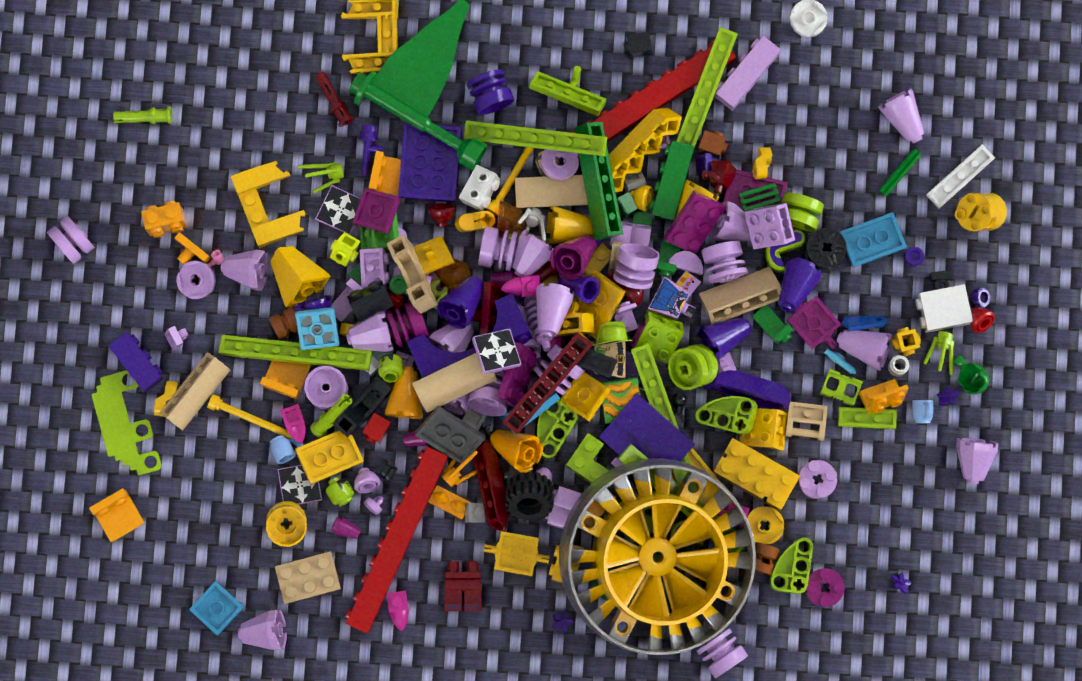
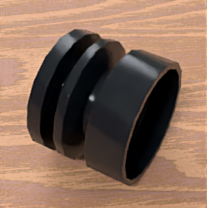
[804,228,847,273]

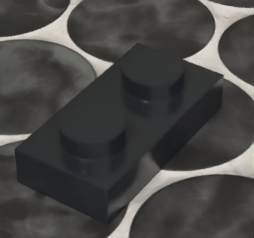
[576,349,618,378]

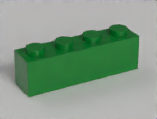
[649,140,694,220]

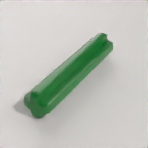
[879,149,921,196]

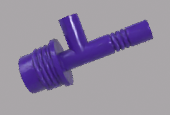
[359,125,383,175]

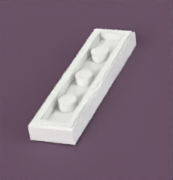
[926,144,995,209]

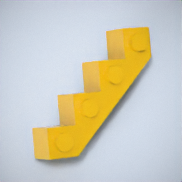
[609,108,682,192]

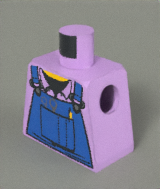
[648,277,696,320]

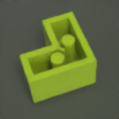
[566,433,609,484]

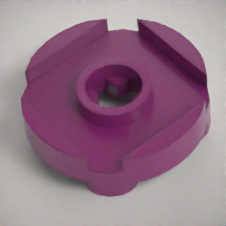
[806,568,845,607]

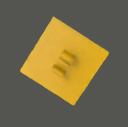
[413,236,454,274]

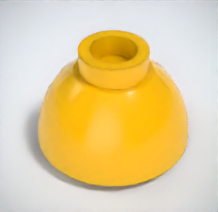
[630,185,654,212]

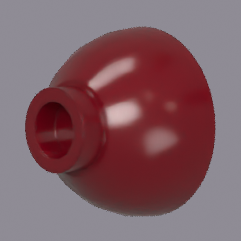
[428,203,455,227]

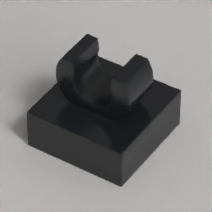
[929,270,952,290]

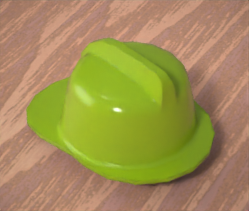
[592,321,633,346]

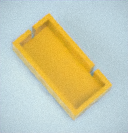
[713,438,800,511]

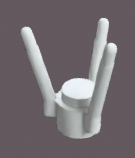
[518,207,546,242]

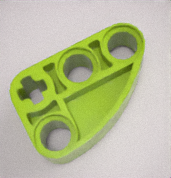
[695,396,758,435]
[537,400,578,460]
[769,538,813,594]

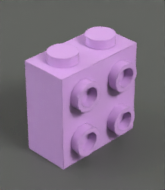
[745,203,795,249]

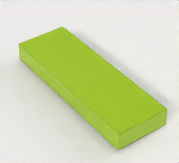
[838,407,897,430]

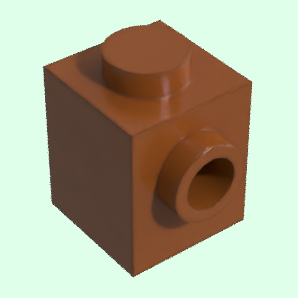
[698,130,728,159]

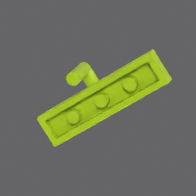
[529,66,606,116]

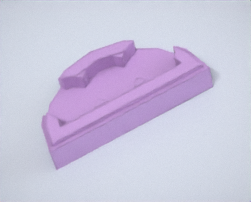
[667,251,703,275]

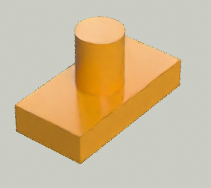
[175,232,211,264]

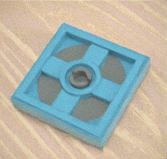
[295,307,340,350]

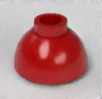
[970,307,995,333]

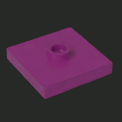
[352,188,401,234]

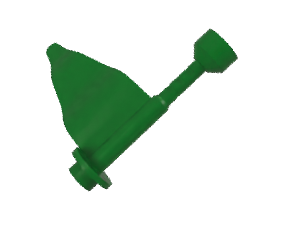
[349,0,488,171]

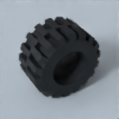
[505,471,554,522]

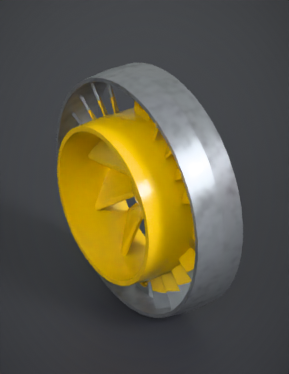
[559,458,756,655]

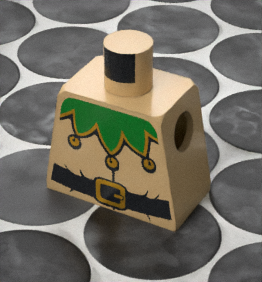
[594,341,626,379]

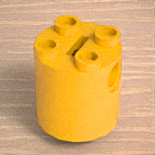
[955,193,1007,231]

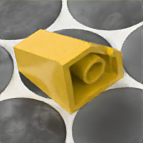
[270,246,331,307]

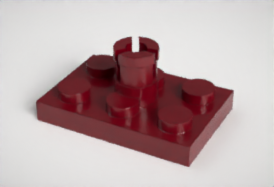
[473,282,509,335]

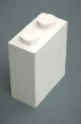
[915,284,973,333]

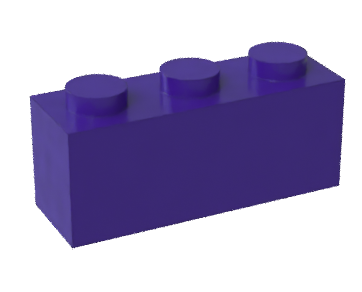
[108,332,163,393]

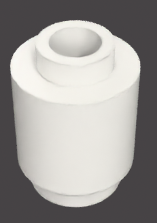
[888,355,909,377]

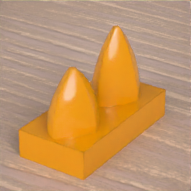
[428,485,471,520]

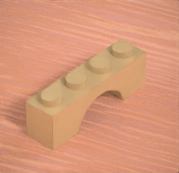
[387,235,438,314]

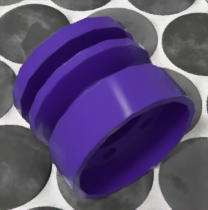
[466,69,514,115]

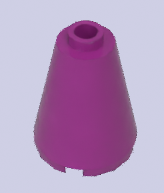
[550,235,597,280]

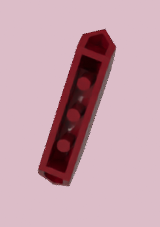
[473,438,509,532]

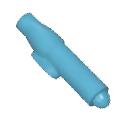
[824,348,856,374]

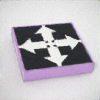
[315,185,361,235]
[472,329,521,375]
[277,465,323,505]

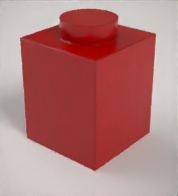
[362,413,392,444]

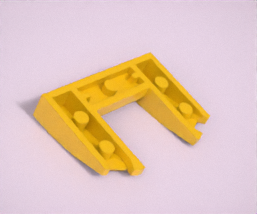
[341,0,398,74]
[231,161,305,249]

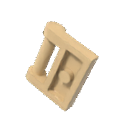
[785,402,828,441]

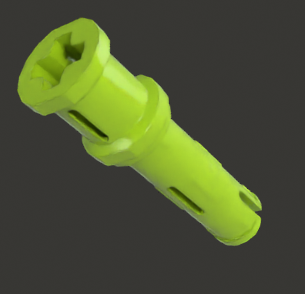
[113,107,172,124]
[310,394,352,437]

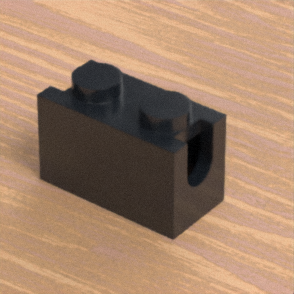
[347,280,394,323]

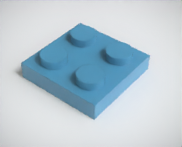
[189,581,244,636]

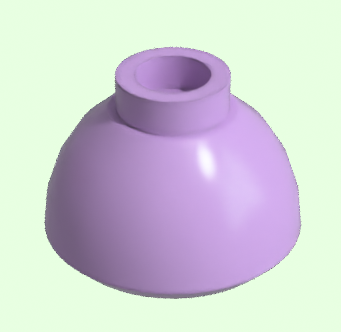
[354,468,381,493]

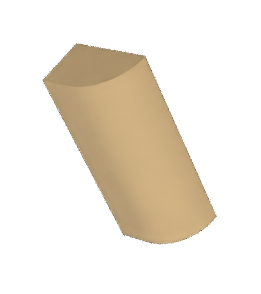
[515,175,588,208]
[699,267,781,324]
[160,352,230,431]
[412,353,497,413]

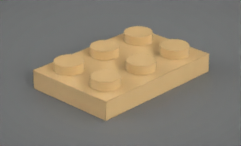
[275,551,341,604]

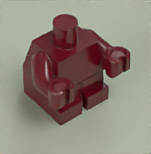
[701,161,736,194]

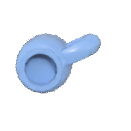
[912,400,933,423]
[270,435,304,464]

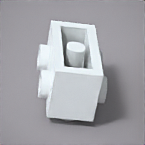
[459,165,500,211]

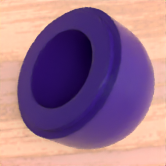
[970,288,990,307]

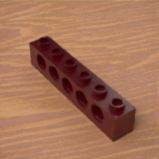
[503,331,594,434]

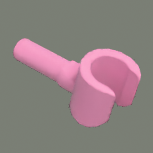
[208,249,224,267]

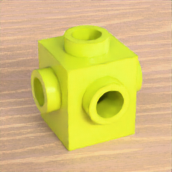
[330,232,361,267]

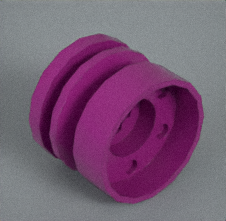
[385,302,429,348]

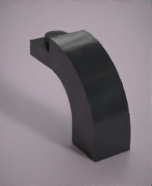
[333,375,394,438]

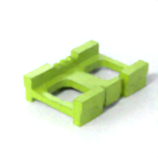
[820,369,863,407]

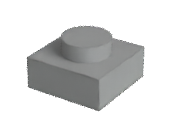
[624,171,647,191]
[461,408,487,430]
[465,503,486,523]

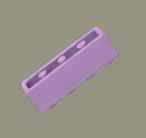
[715,36,781,111]

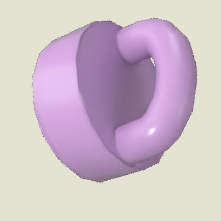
[364,496,383,515]

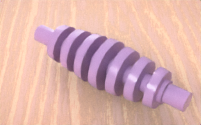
[524,295,552,351]

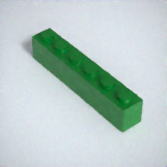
[574,122,623,240]

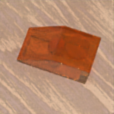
[498,201,526,236]
[433,258,471,290]

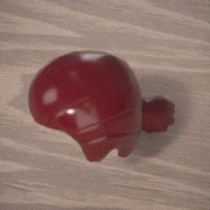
[606,269,644,306]

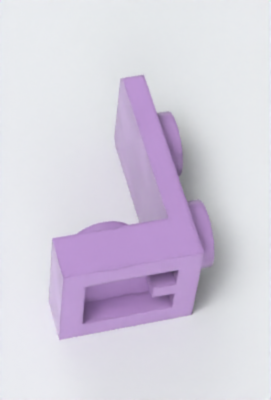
[332,278,363,322]
[613,301,638,332]

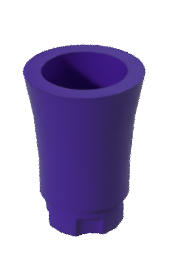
[557,275,600,303]

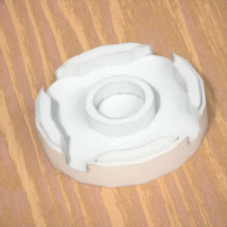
[790,0,828,37]

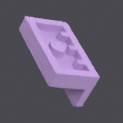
[360,248,390,289]

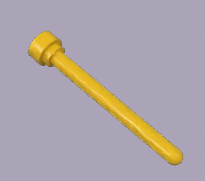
[485,147,534,216]
[207,394,293,439]

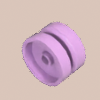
[47,215,95,264]
[304,366,348,410]

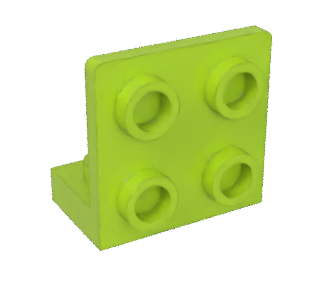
[634,310,684,364]

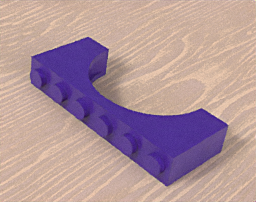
[407,293,533,378]

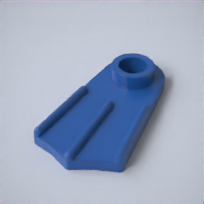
[842,315,887,331]

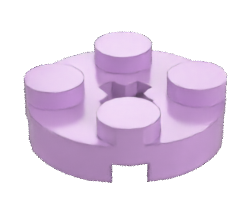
[540,149,579,182]
[177,261,216,299]
[798,460,837,499]

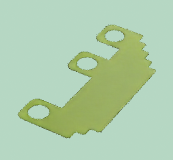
[92,370,161,475]

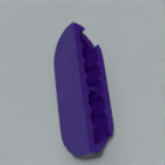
[715,370,791,409]

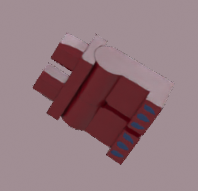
[444,561,482,611]

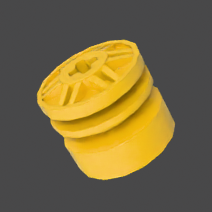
[266,501,307,547]

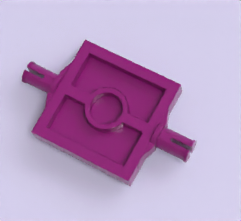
[787,296,842,350]

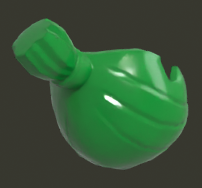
[953,355,989,395]

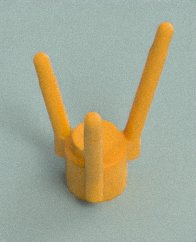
[441,451,478,487]

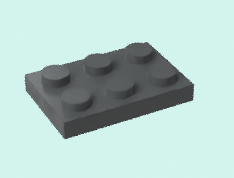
[415,406,485,464]

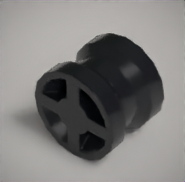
[375,459,398,484]

